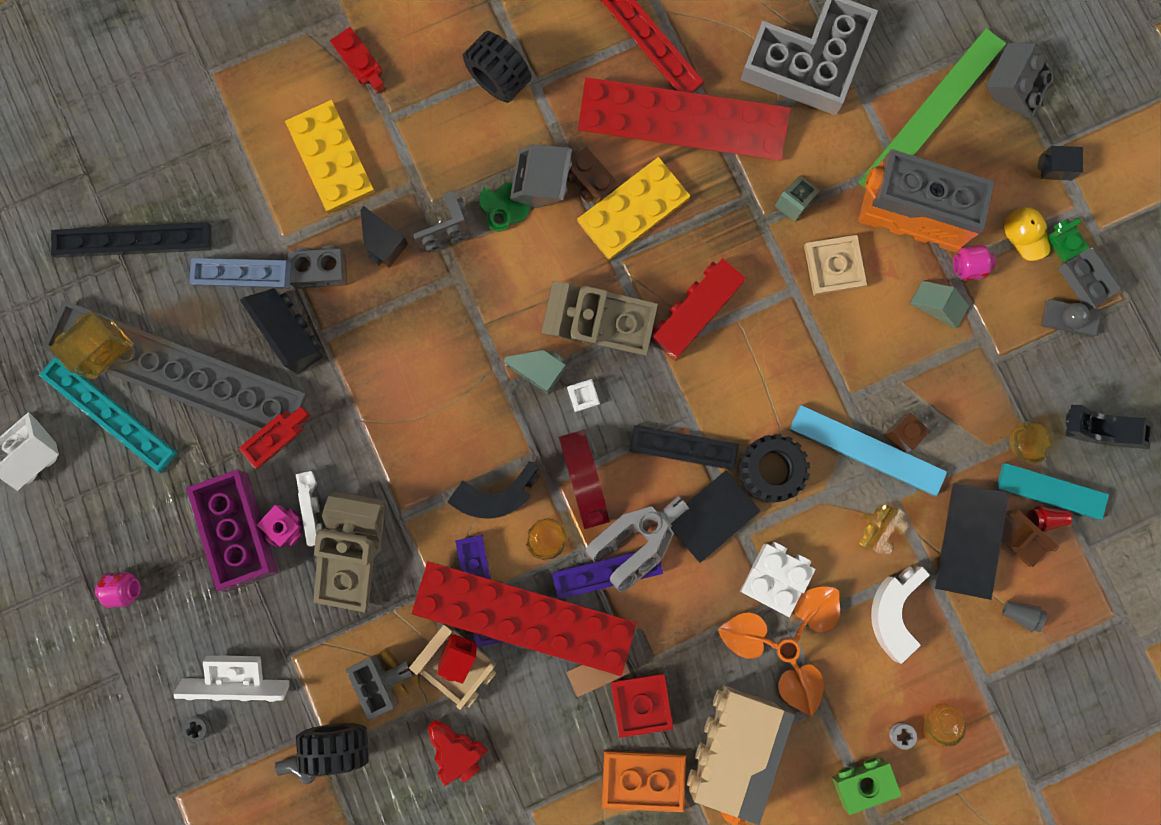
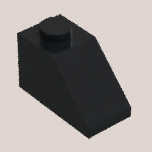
[360,206,408,268]

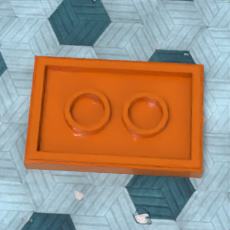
[602,750,686,812]

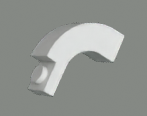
[871,566,930,664]

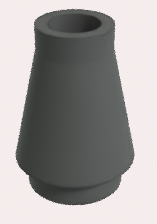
[1002,600,1047,632]

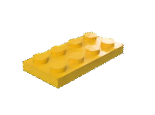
[285,100,375,214]
[577,157,691,261]

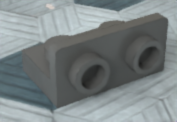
[1058,246,1123,310]

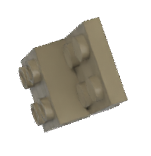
[541,281,658,356]
[313,491,386,612]

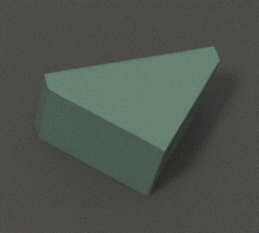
[775,176,820,222]
[909,281,969,329]

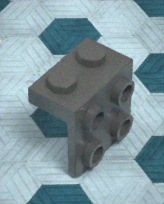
[413,191,471,253]

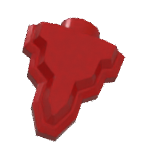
[427,719,488,786]

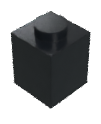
[1038,146,1083,181]

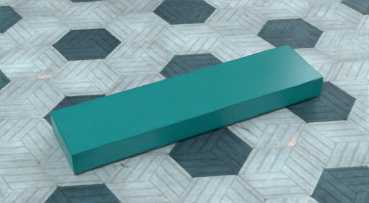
[995,463,1109,520]

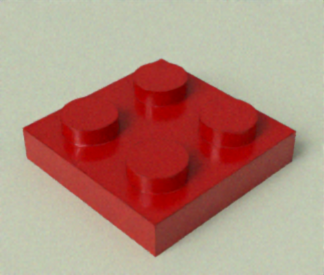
[610,673,673,738]

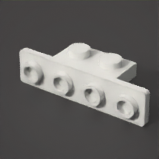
[174,655,290,702]

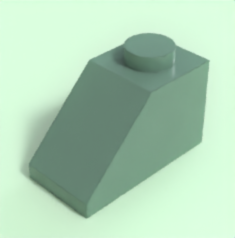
[503,350,566,394]

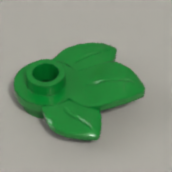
[479,182,530,232]

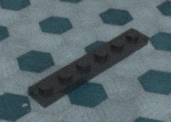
[51,222,211,258]

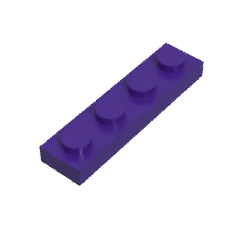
[455,535,503,647]
[552,552,663,599]

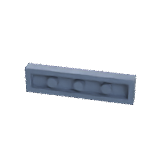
[189,258,291,289]

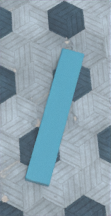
[789,405,947,496]

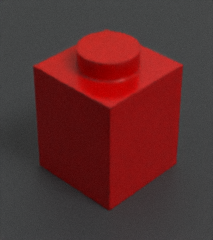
[437,634,477,684]

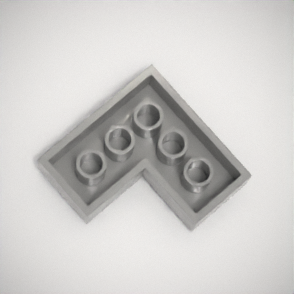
[740,0,878,115]

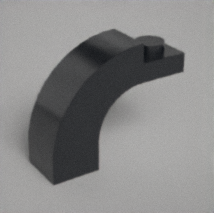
[1066,405,1153,449]
[447,461,540,519]

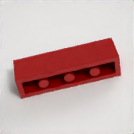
[652,258,746,361]

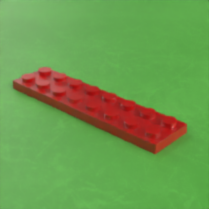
[578,77,791,161]
[411,561,637,676]

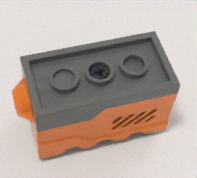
[858,149,994,253]

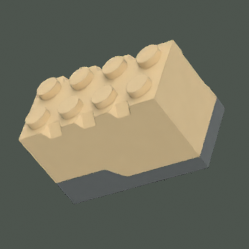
[687,685,795,825]

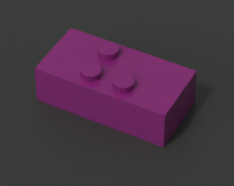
[186,469,279,592]

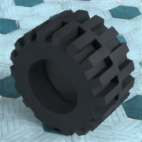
[462,31,532,103]
[738,434,810,503]
[296,723,369,776]

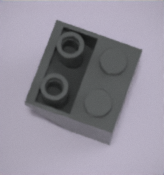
[986,43,1054,118]
[510,144,572,208]

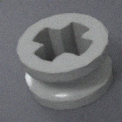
[889,722,917,750]

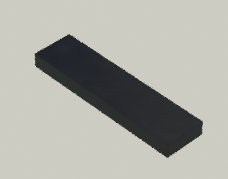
[630,425,739,471]

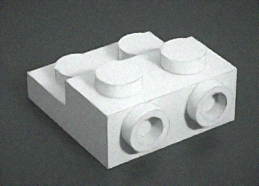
[740,542,816,617]

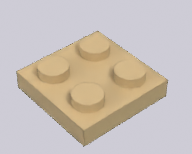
[804,235,867,296]

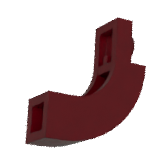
[559,430,610,529]

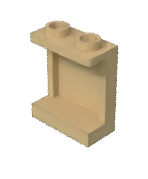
[409,624,497,710]

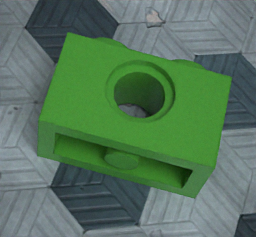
[832,757,902,815]

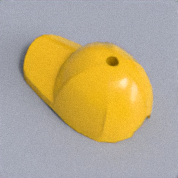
[1004,207,1051,261]

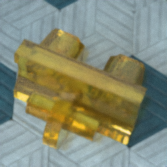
[859,505,909,556]

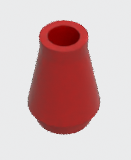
[1027,506,1072,532]

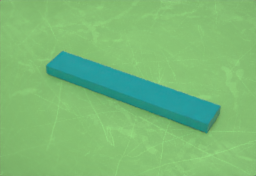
[39,355,179,473]

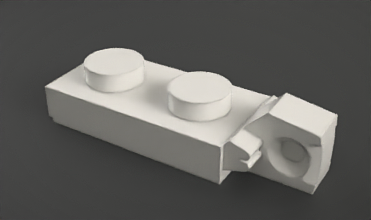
[296,471,324,547]

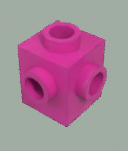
[257,505,304,547]

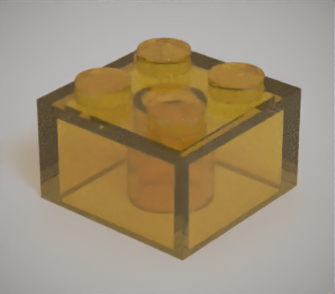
[49,311,134,380]

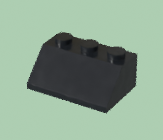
[240,288,324,374]

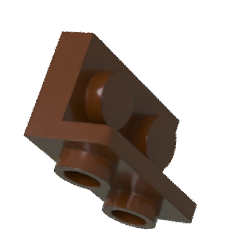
[567,147,620,205]

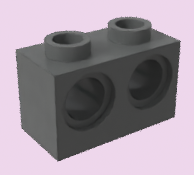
[288,246,347,289]

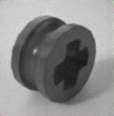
[182,715,211,743]

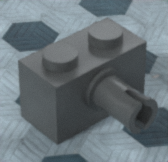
[346,654,414,721]

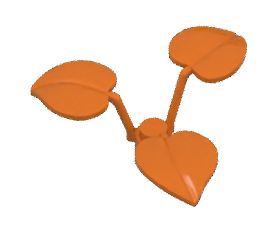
[718,586,840,716]

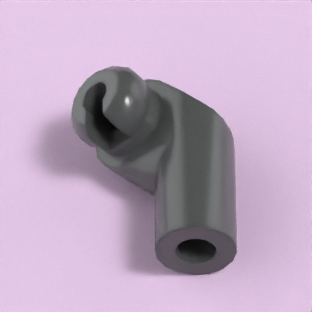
[275,757,315,784]

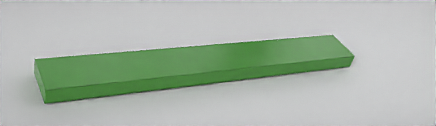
[858,28,1006,188]

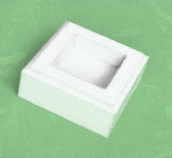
[567,379,600,413]

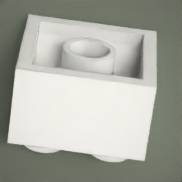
[0,412,59,491]

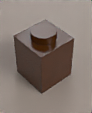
[884,413,931,452]

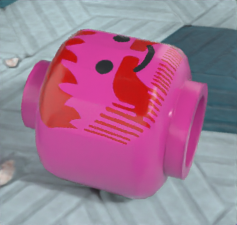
[953,245,996,281]
[95,572,140,608]

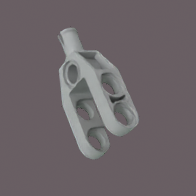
[586,496,689,592]

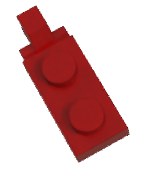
[330,26,386,95]
[239,406,311,469]

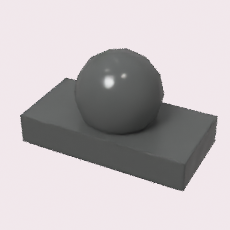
[1041,299,1101,337]

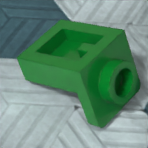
[1048,218,1089,263]

